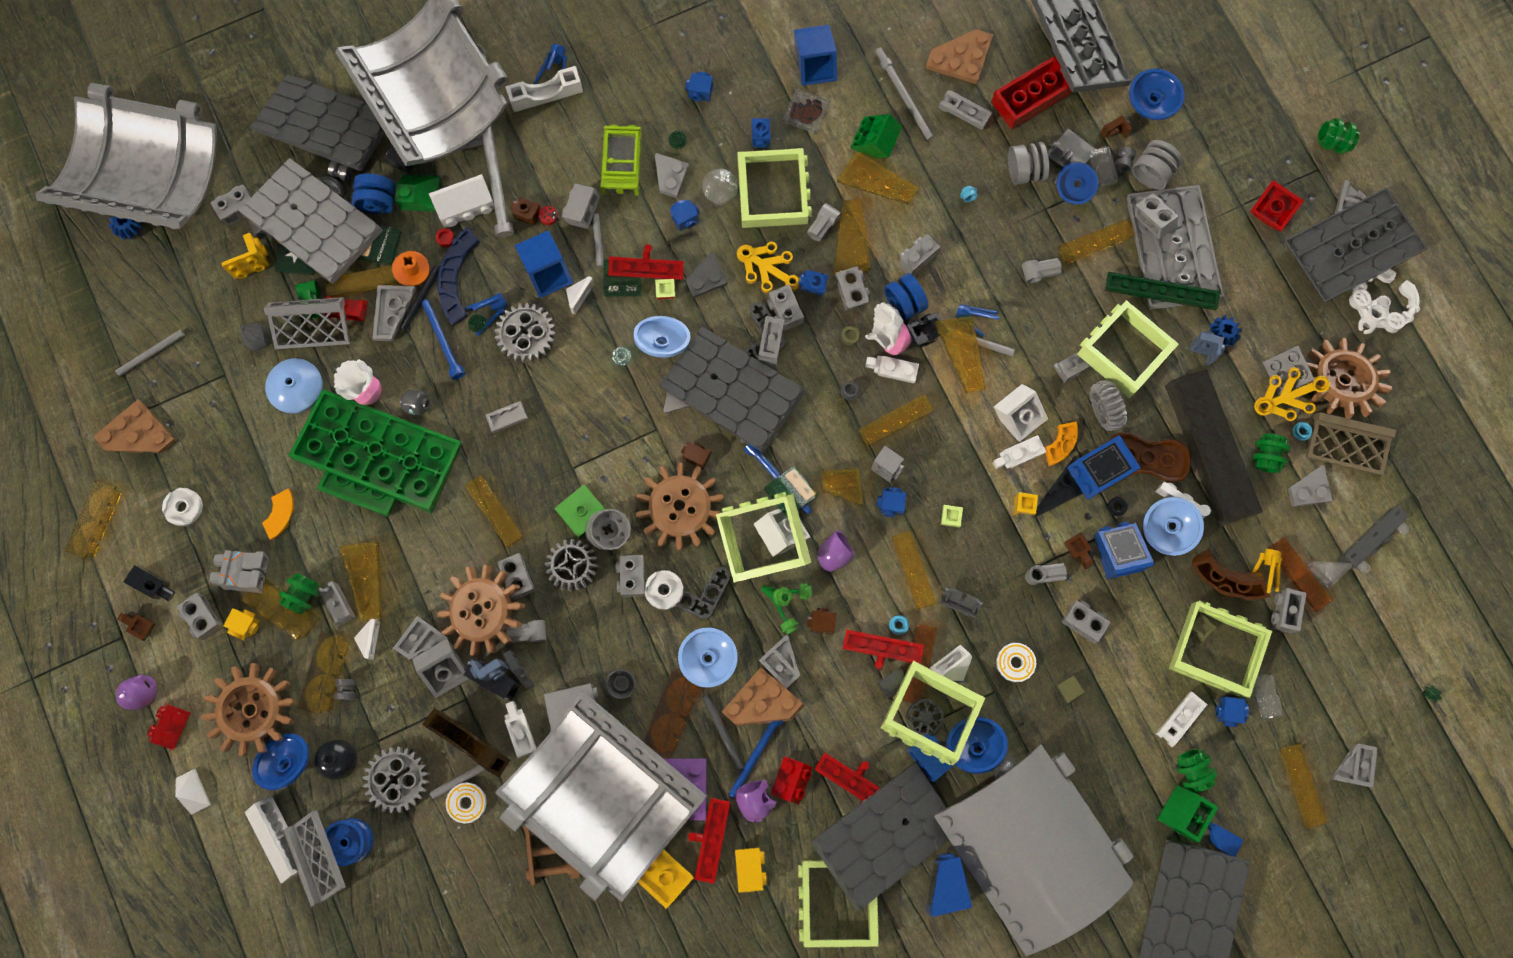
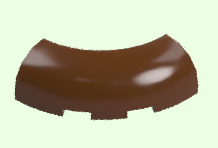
[1192,549,1270,600]

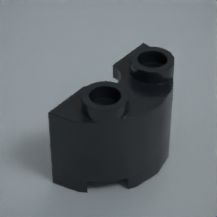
[906,313,948,348]

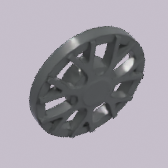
[906,698,944,736]

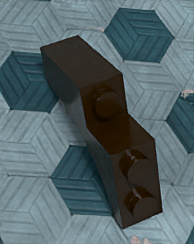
[422,708,511,777]

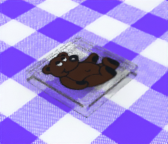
[783,89,830,134]

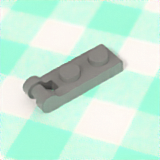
[938,90,992,130]

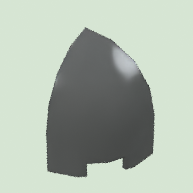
[877,666,906,700]

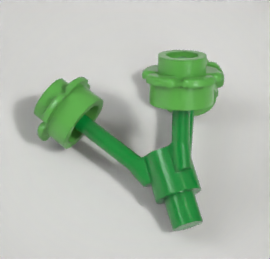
[761,582,812,635]

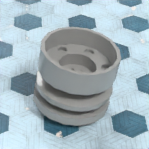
[1132,140,1183,190]
[1008,142,1049,185]
[585,509,631,550]

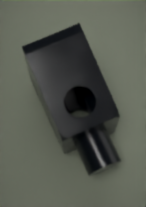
[123,565,175,602]

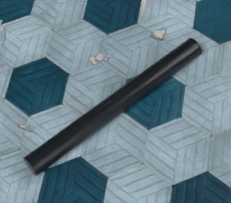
[399,264,440,332]

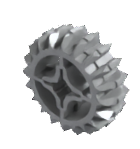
[1090,380,1127,431]
[545,539,598,592]

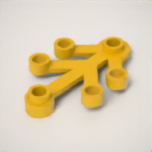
[737,242,800,293]
[1254,367,1330,421]

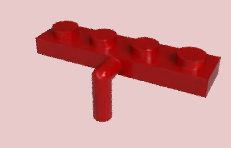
[608,244,684,280]
[842,629,924,670]
[814,752,879,801]
[688,798,730,884]

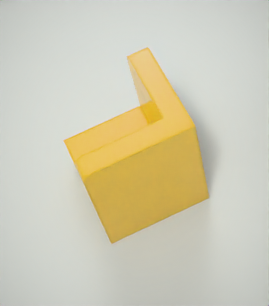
[1013,492,1038,516]

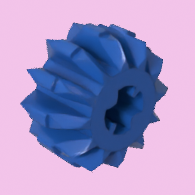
[108,216,143,240]
[1209,315,1242,348]

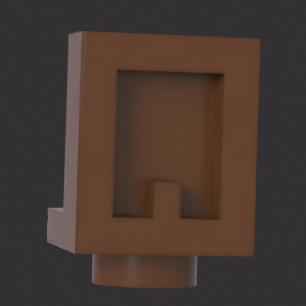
[1100,115,1132,139]

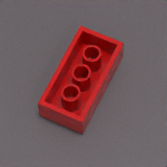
[991,56,1072,130]

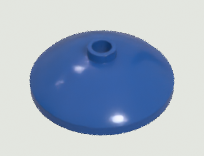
[1129,69,1184,120]
[947,717,1008,774]
[252,733,309,791]

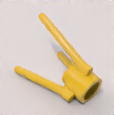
[1251,549,1282,593]

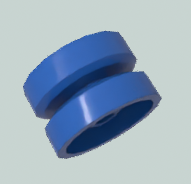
[1056,162,1098,204]
[351,174,396,214]
[884,273,929,322]
[320,818,374,867]

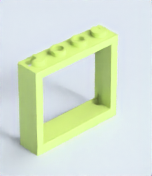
[738,148,812,228]
[1077,300,1179,399]
[716,492,811,582]
[1169,601,1272,699]
[881,661,985,766]
[798,860,878,947]

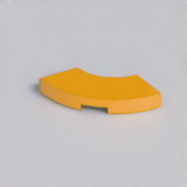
[1045,421,1078,467]
[262,488,294,541]

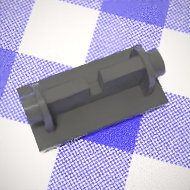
[940,587,983,618]

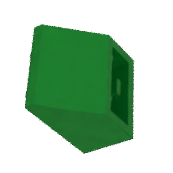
[850,114,902,159]
[1157,785,1219,842]

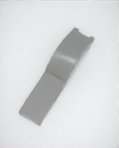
[758,316,785,371]

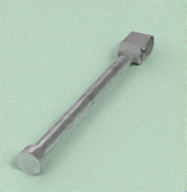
[475,44,514,238]

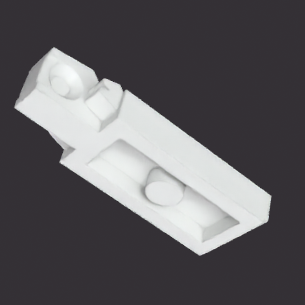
[865,356,919,383]
[992,435,1046,469]
[505,701,537,758]

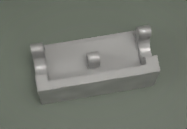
[1053,353,1093,383]
[318,581,356,627]

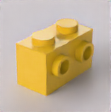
[735,847,767,893]

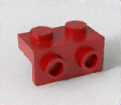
[147,702,191,750]
[771,756,812,805]

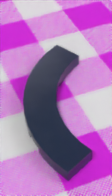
[437,227,480,327]

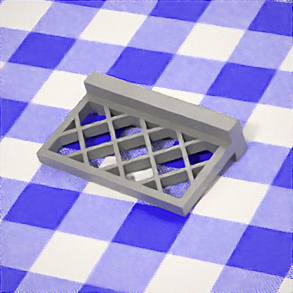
[264,297,350,349]
[283,810,346,907]

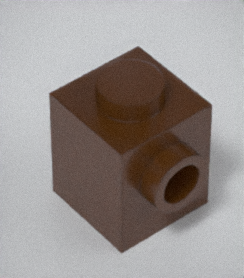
[807,608,836,635]

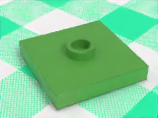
[554,485,605,538]

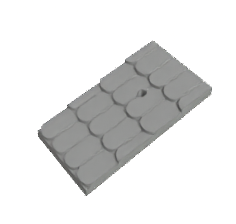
[239,158,383,284]
[1127,185,1224,310]

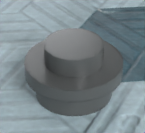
[841,381,860,400]

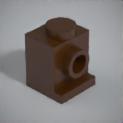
[511,197,541,226]
[681,442,712,470]

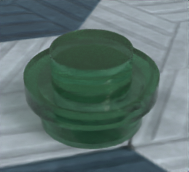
[668,131,687,149]
[468,314,486,332]
[1422,685,1443,703]

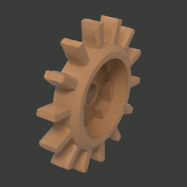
[1302,338,1392,419]
[636,462,724,551]
[437,565,525,656]
[201,663,296,757]

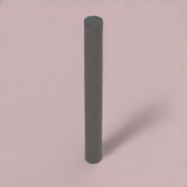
[703,695,744,771]

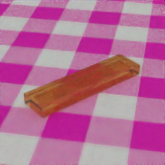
[1267,537,1333,612]
[903,624,937,706]

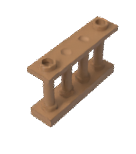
[524,825,582,885]

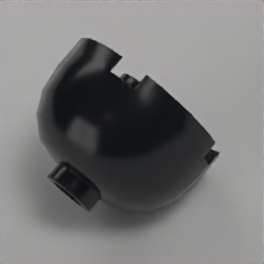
[314,740,357,780]

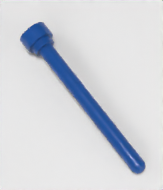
[422,299,466,380]
[744,444,811,514]
[729,720,785,798]

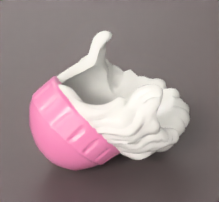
[865,302,911,355]
[334,359,382,405]

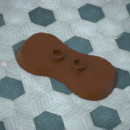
[1109,432,1191,483]

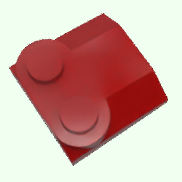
[1250,180,1304,232]

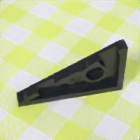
[1032,456,1083,518]

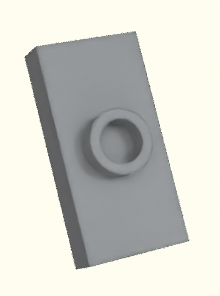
[485,401,528,433]

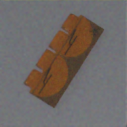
[644,670,700,753]

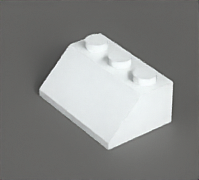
[429,174,495,228]

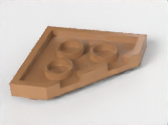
[925,29,993,84]
[94,399,176,453]
[722,668,805,726]

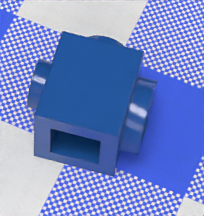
[685,71,713,102]
[752,118,770,149]
[670,199,700,231]
[798,270,829,295]
[877,488,906,517]
[1216,697,1249,727]

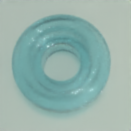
[612,347,631,366]

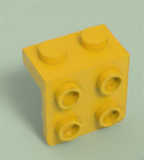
[221,233,270,279]

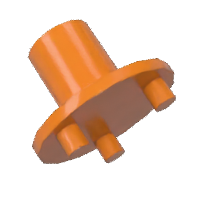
[392,251,430,286]

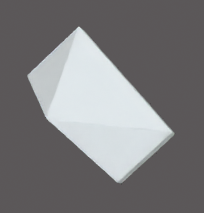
[566,276,594,314]
[354,619,380,660]
[930,645,972,681]
[175,769,211,815]

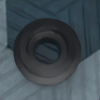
[1108,497,1128,516]

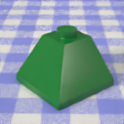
[395,175,440,212]

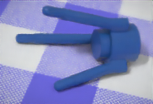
[533,44,567,84]
[465,293,507,336]
[955,304,1000,337]

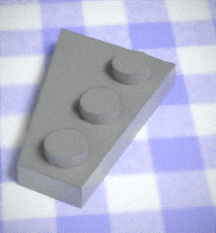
[373,285,416,341]

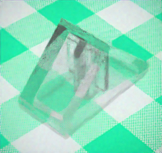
[1305,561,1352,588]

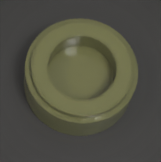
[841,326,860,346]

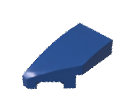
[1208,822,1243,857]

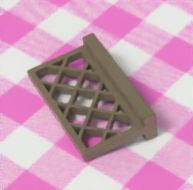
[1306,412,1396,475]

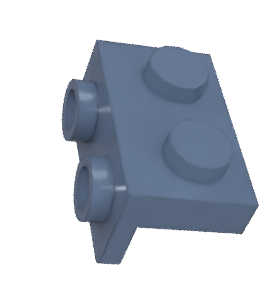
[1189,331,1225,366]
[470,659,508,682]

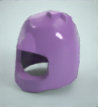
[817,530,856,572]
[116,674,157,710]
[735,779,777,822]

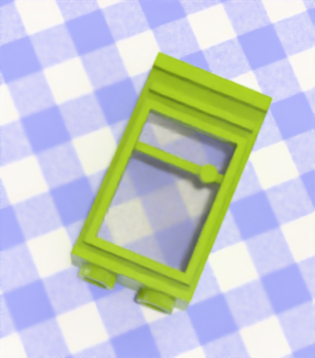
[601,124,642,196]

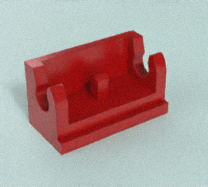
[324,296,368,322]

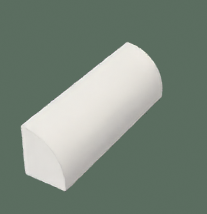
[245,796,299,884]

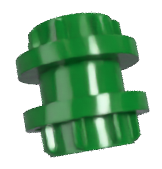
[1317,118,1360,155]
[1252,434,1291,473]
[278,573,319,615]
[1175,749,1217,793]

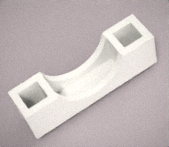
[505,66,583,112]

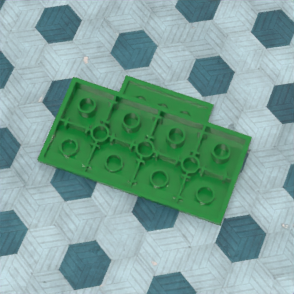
[288,389,462,518]

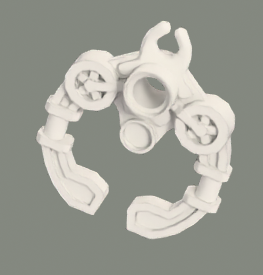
[1349,269,1420,334]

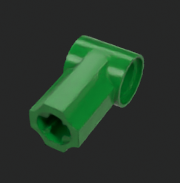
[296,280,320,319]

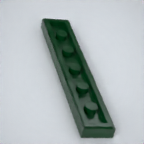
[1105,272,1220,311]

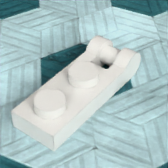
[1155,481,1211,518]
[1156,691,1207,747]

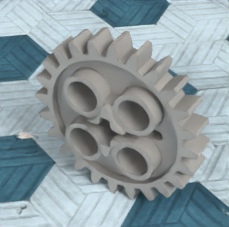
[494,303,556,363]
[362,747,429,813]

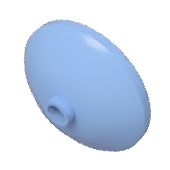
[634,316,690,358]
[265,358,323,413]
[1143,497,1204,556]
[678,628,738,688]

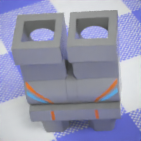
[209,550,269,593]

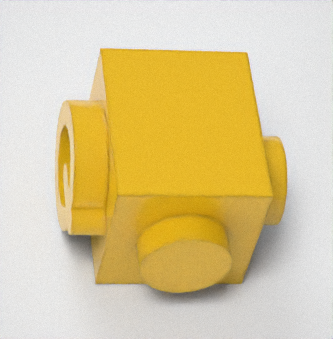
[223,608,260,640]

